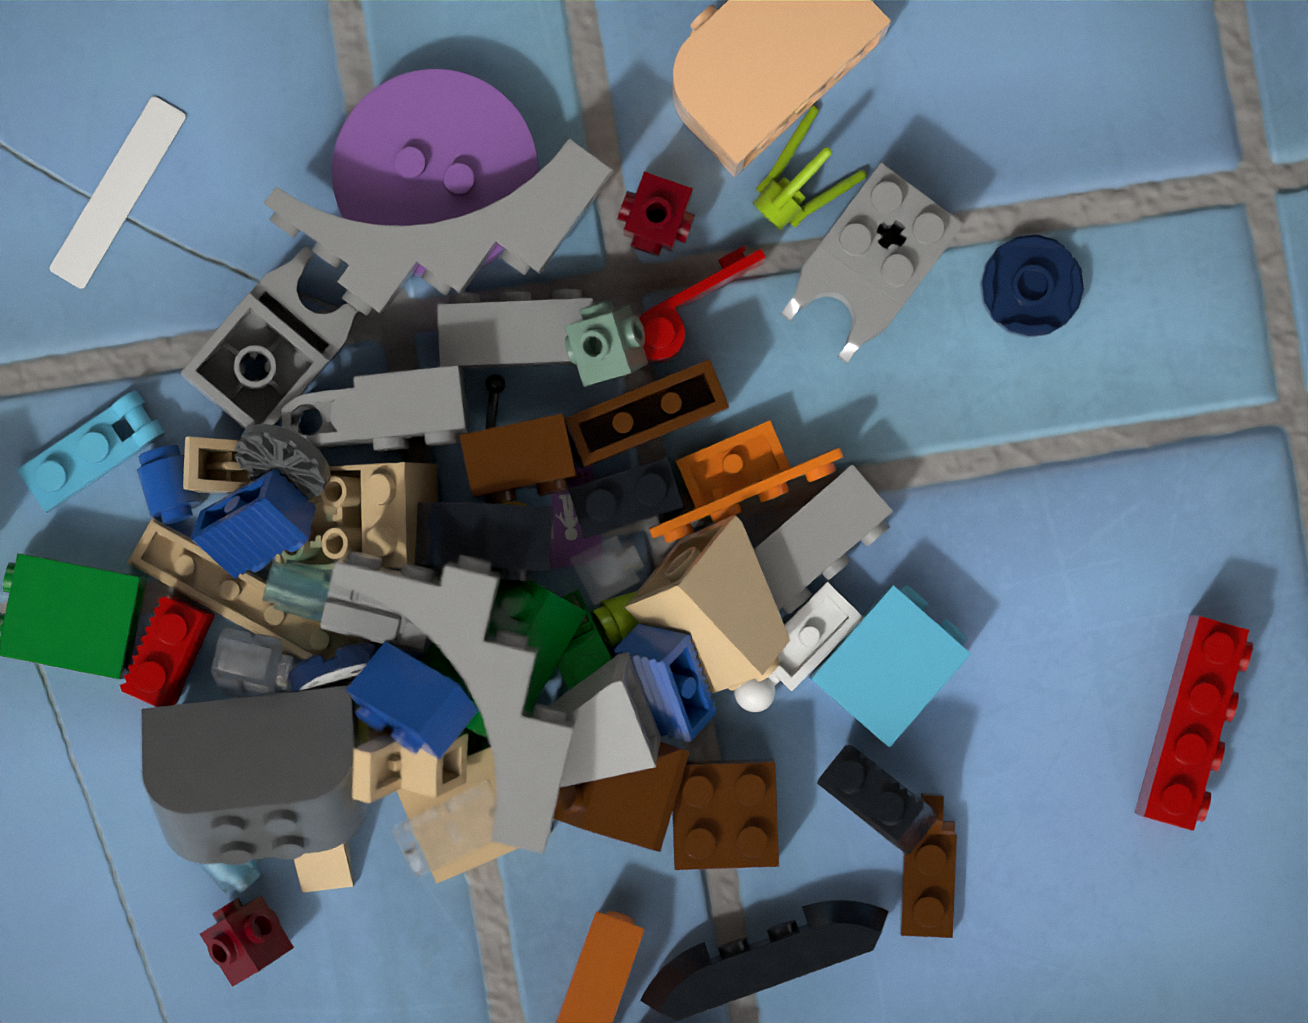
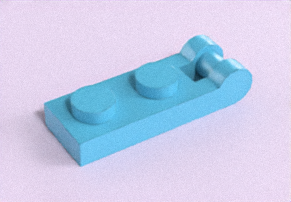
[17,390,166,513]

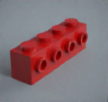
[1134,615,1253,831]

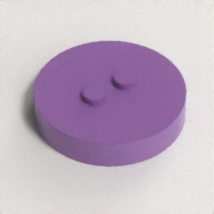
[332,69,540,277]

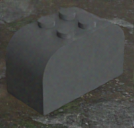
[141,686,368,865]

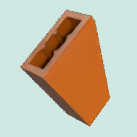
[555,911,645,1023]

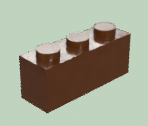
[565,359,729,468]

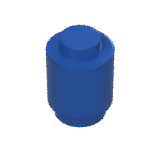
[137,445,201,524]

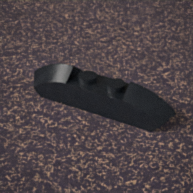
[640,900,889,1021]

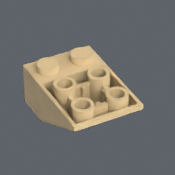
[276,462,438,571]

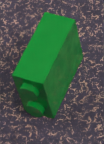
[0,553,148,679]

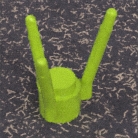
[752,105,867,231]

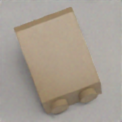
[625,515,790,694]

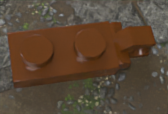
[900,793,957,938]

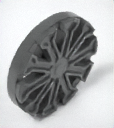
[235,424,330,500]

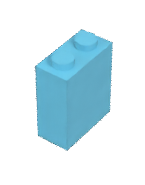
[809,584,971,748]

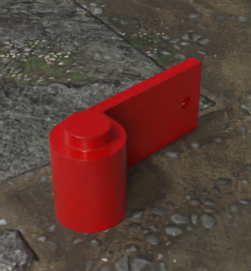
[639,245,766,364]

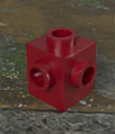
[617,171,696,256]
[199,895,294,987]

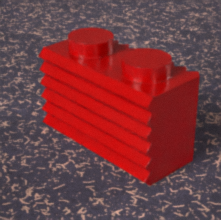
[119,596,215,707]

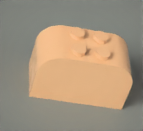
[672,0,891,178]

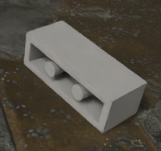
[437,289,594,369]
[753,464,893,614]

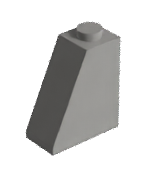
[549,652,661,787]

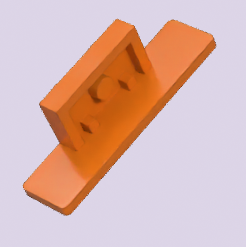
[648,420,844,544]

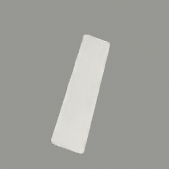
[50,96,186,289]

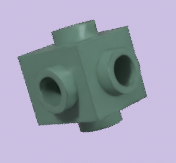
[565,300,648,386]

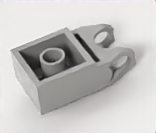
[781,162,964,364]
[181,246,360,430]
[281,365,471,453]

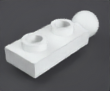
[734,582,863,712]

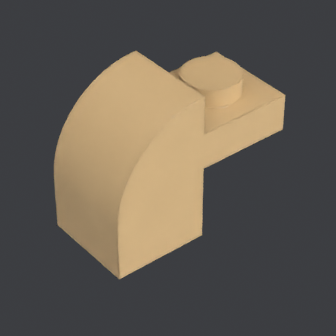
[352,727,468,804]

